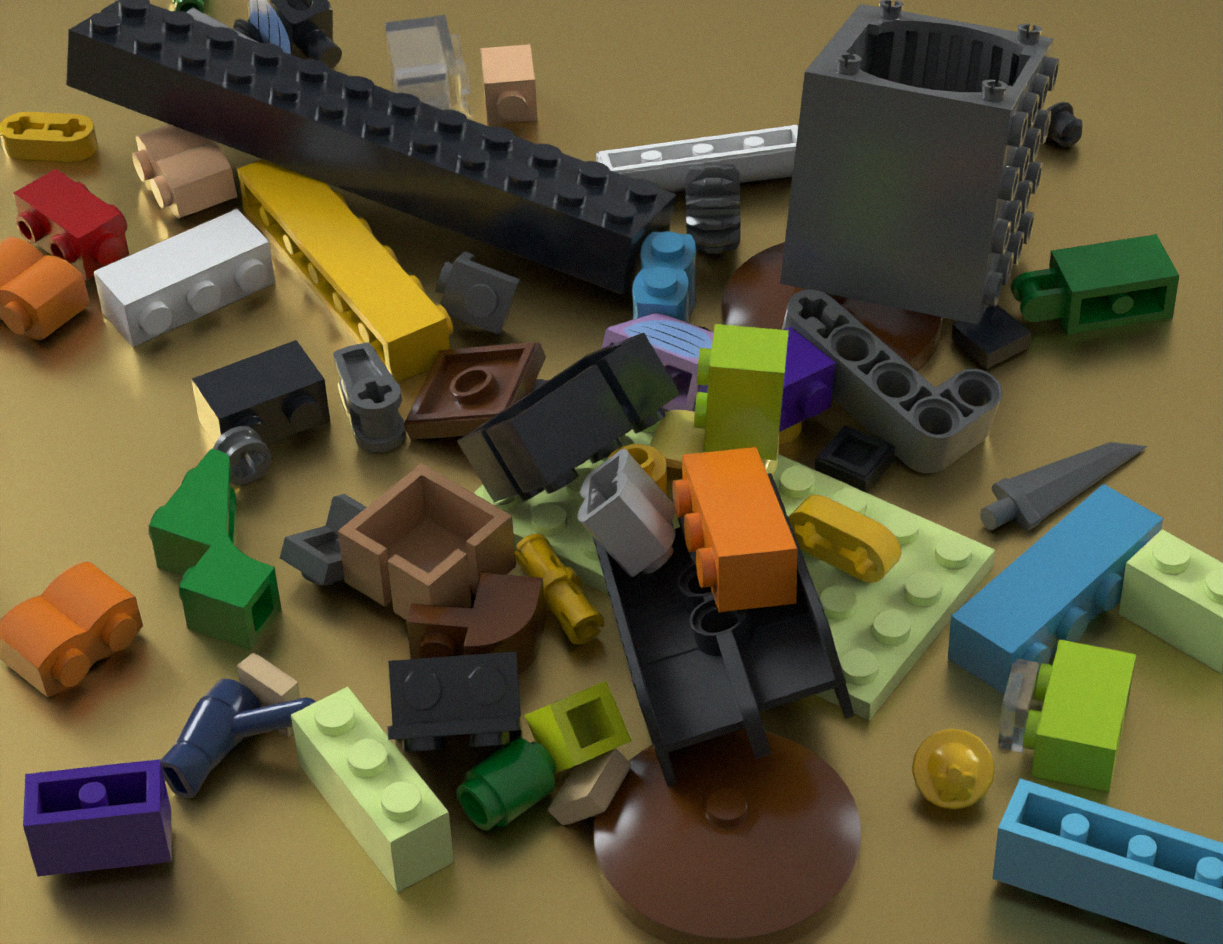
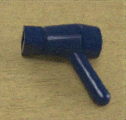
[160,679,316,798]

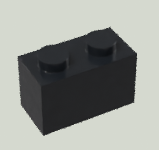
[192,340,330,456]

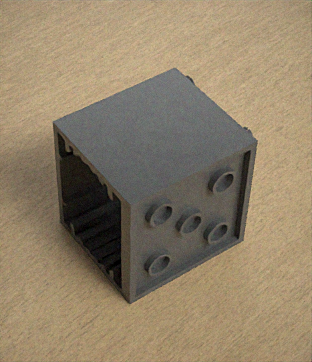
[780,0,1059,325]

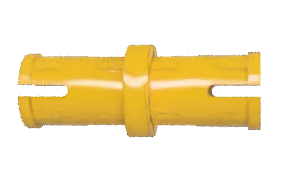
[515,533,605,645]

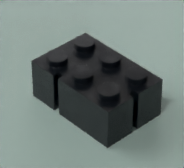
[457,332,680,503]

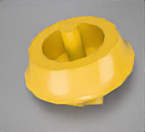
[912,728,995,810]

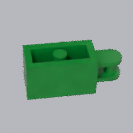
[1010,234,1179,335]

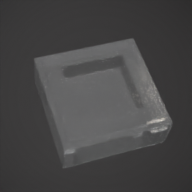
[998,659,1039,753]

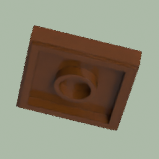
[404,342,546,440]

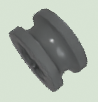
[213,426,272,485]

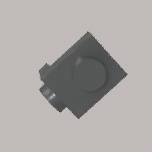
[435,251,520,334]
[280,494,366,585]

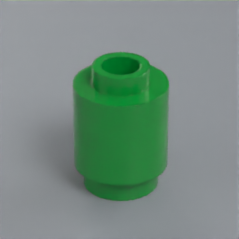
[456,737,556,831]

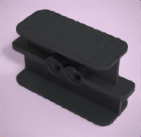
[592,473,855,787]

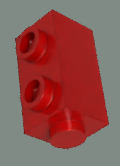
[13,169,129,280]

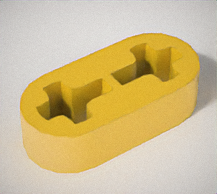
[0,112,98,162]
[788,494,902,583]

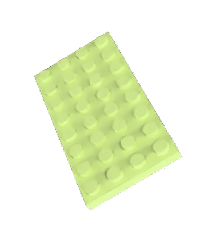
[474,408,995,721]

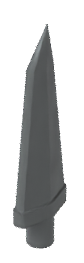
[980,442,1148,531]

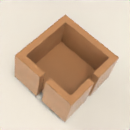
[338,463,516,620]

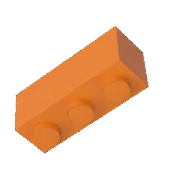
[672,447,797,612]

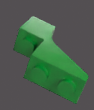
[148,448,282,650]

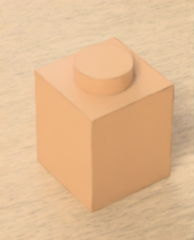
[480,44,538,125]

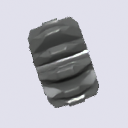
[685,162,741,254]

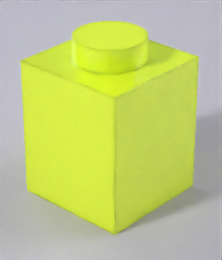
[524,681,632,773]

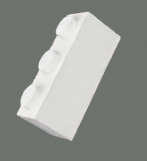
[94,209,275,347]

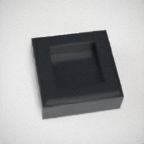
[951,304,1032,369]
[815,425,895,493]

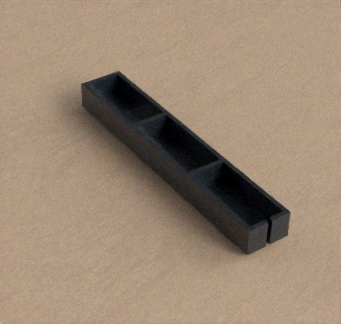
[66,0,676,294]

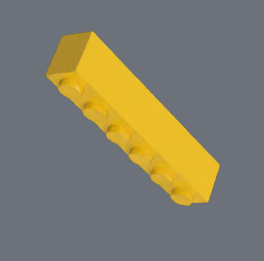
[238,159,453,383]

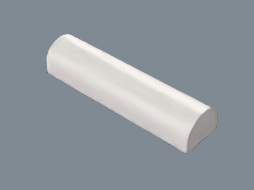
[596,125,798,193]

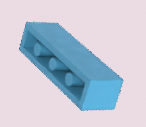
[948,484,1164,696]

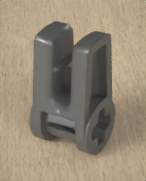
[333,343,406,453]

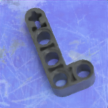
[782,289,1002,474]

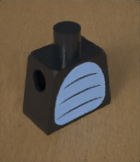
[247,0,342,69]

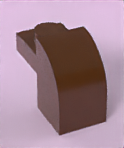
[406,573,546,676]

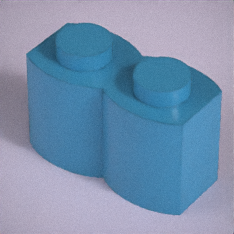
[632,231,696,323]

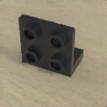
[387,652,522,752]

